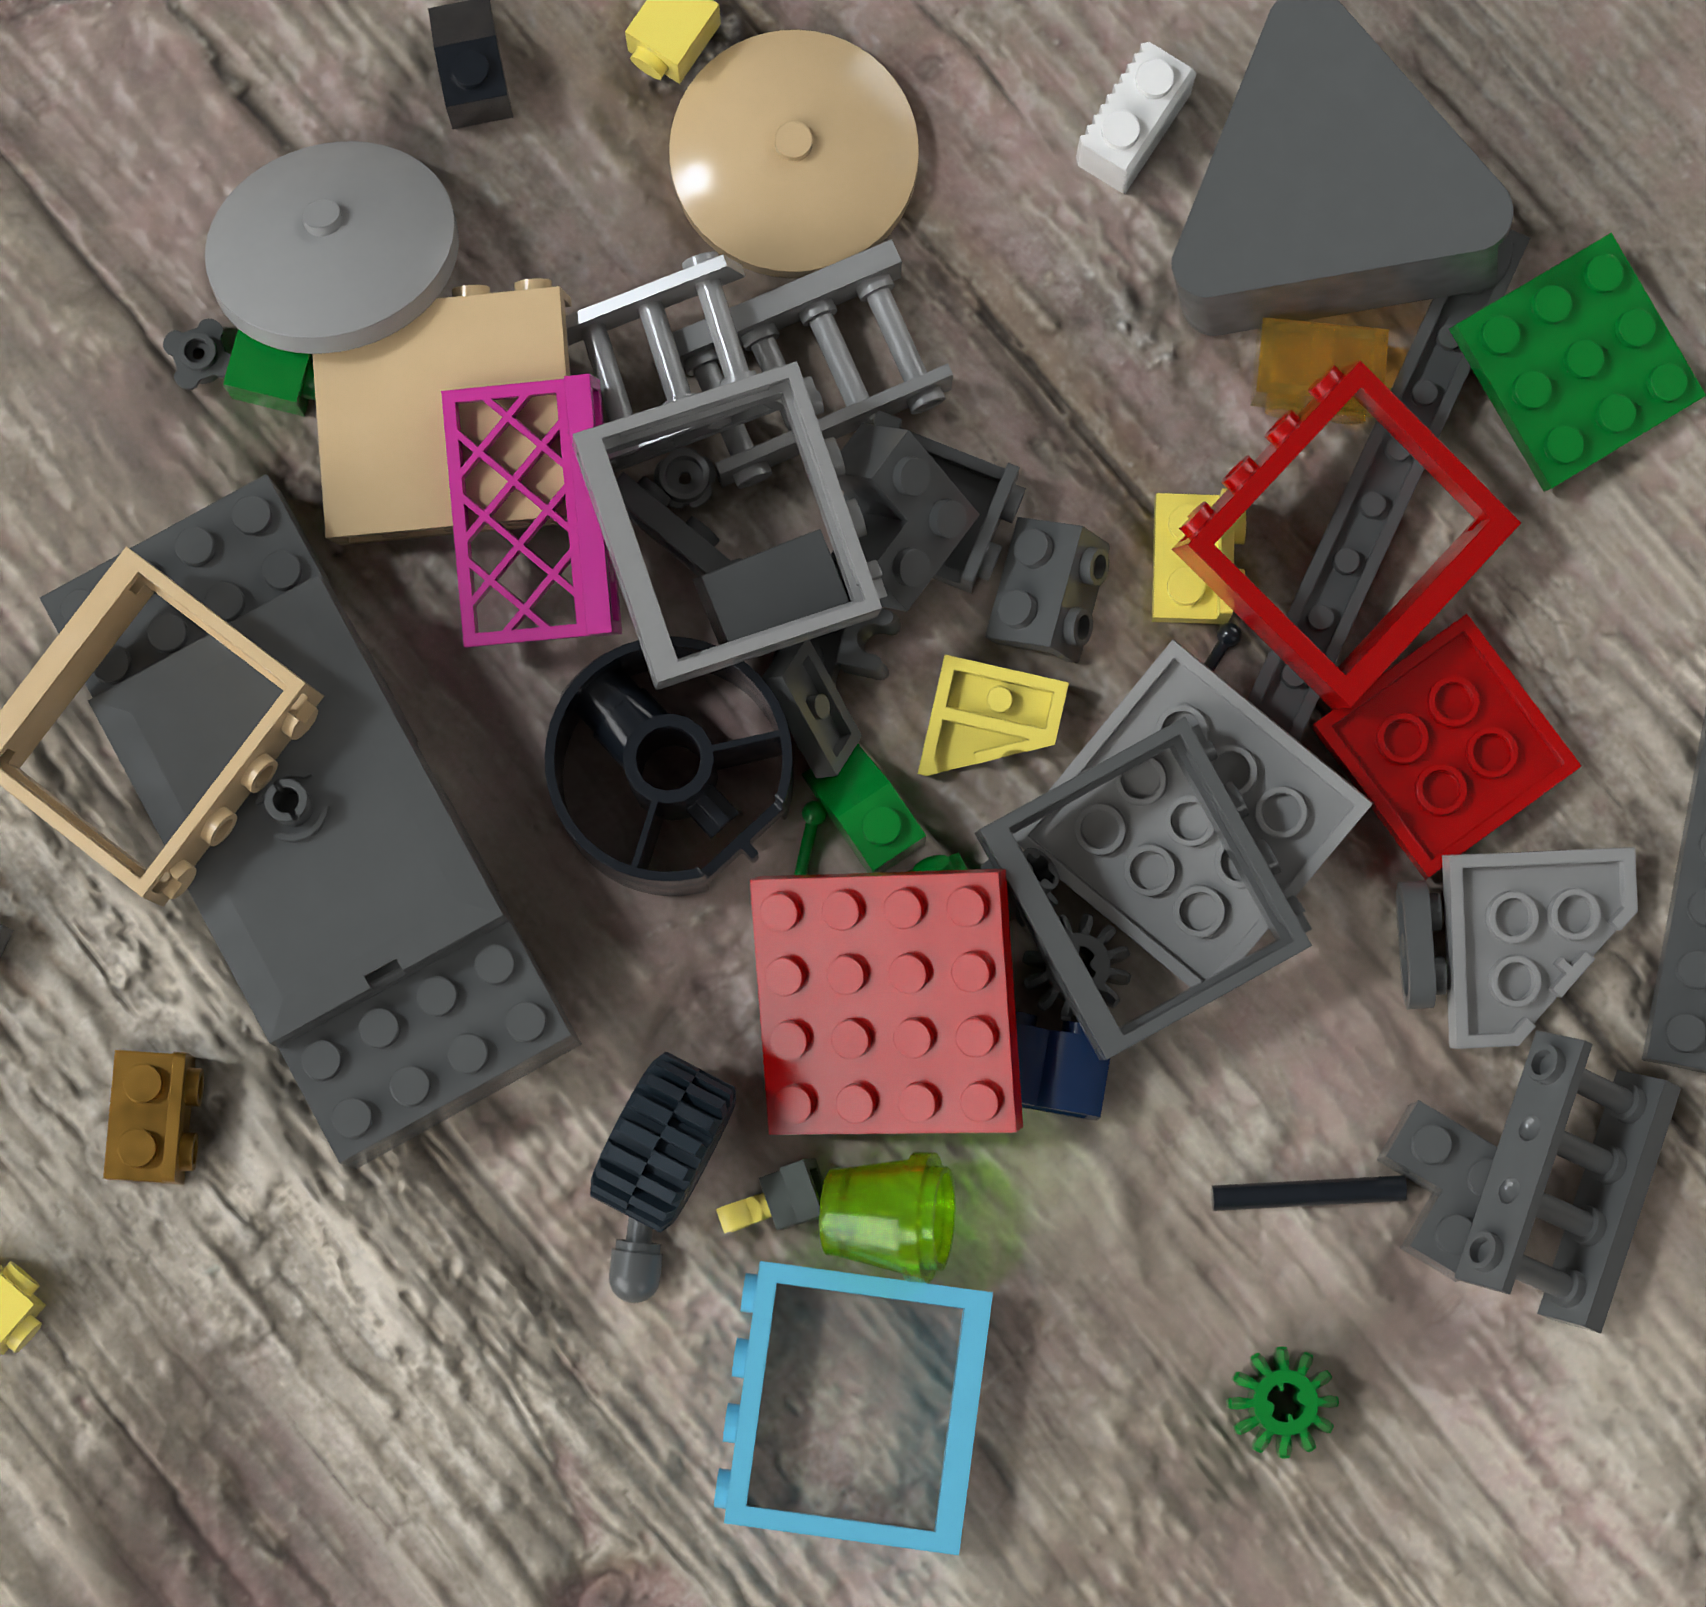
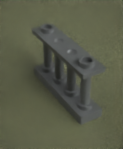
[1454,1030,1681,1334]

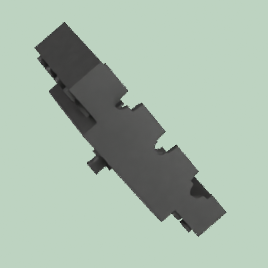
[40,474,582,1169]

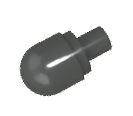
[609,1217,663,1303]

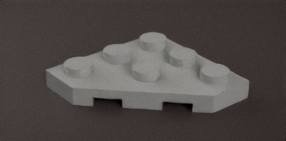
[1442,847,1638,1049]

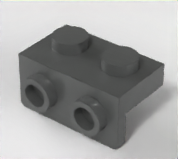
[985,517,1110,663]

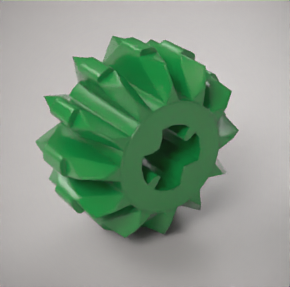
[1226,1346,1339,1459]

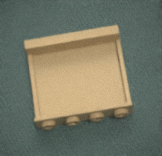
[312,278,572,545]

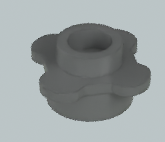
[163,319,231,390]

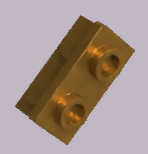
[103,1050,204,1185]

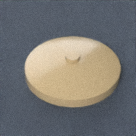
[669,30,919,278]

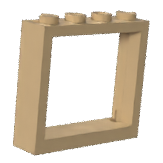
[0,547,324,907]

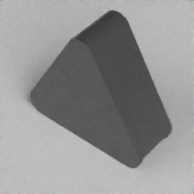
[1171,0,1513,336]

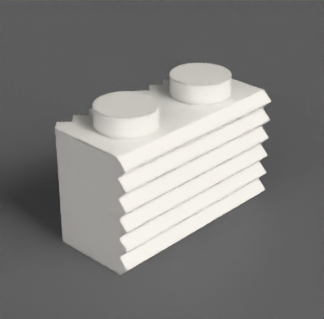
[1076,42,1197,194]

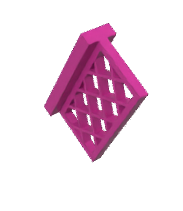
[441,374,622,648]

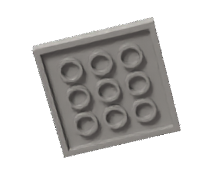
[1013,639,1373,988]

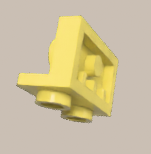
[1152,488,1246,624]

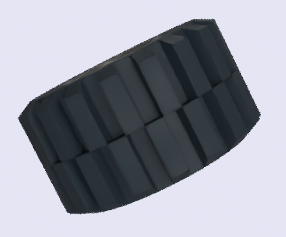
[590,1052,736,1233]

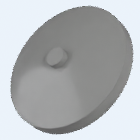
[205,141,459,354]

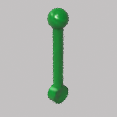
[794,801,827,875]

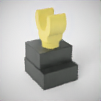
[716,1158,834,1234]

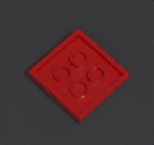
[1311,613,1582,881]

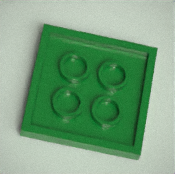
[1449,232,1706,492]

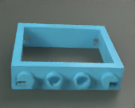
[714,1261,993,1555]

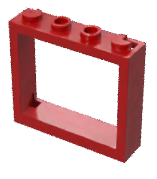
[1171,360,1521,710]

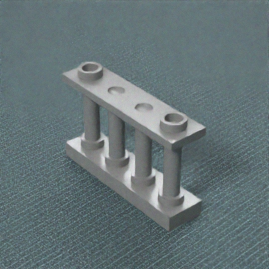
[672,239,953,489]
[566,251,784,473]

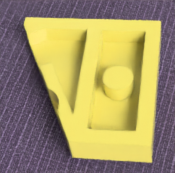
[918,654,1069,776]

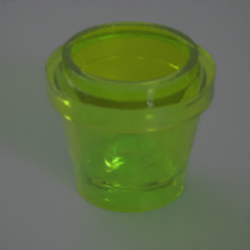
[819,1151,956,1283]

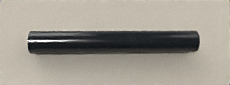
[1211,1175,1407,1211]

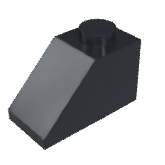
[428,0,513,129]

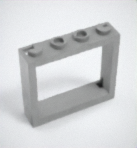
[572,361,887,690]

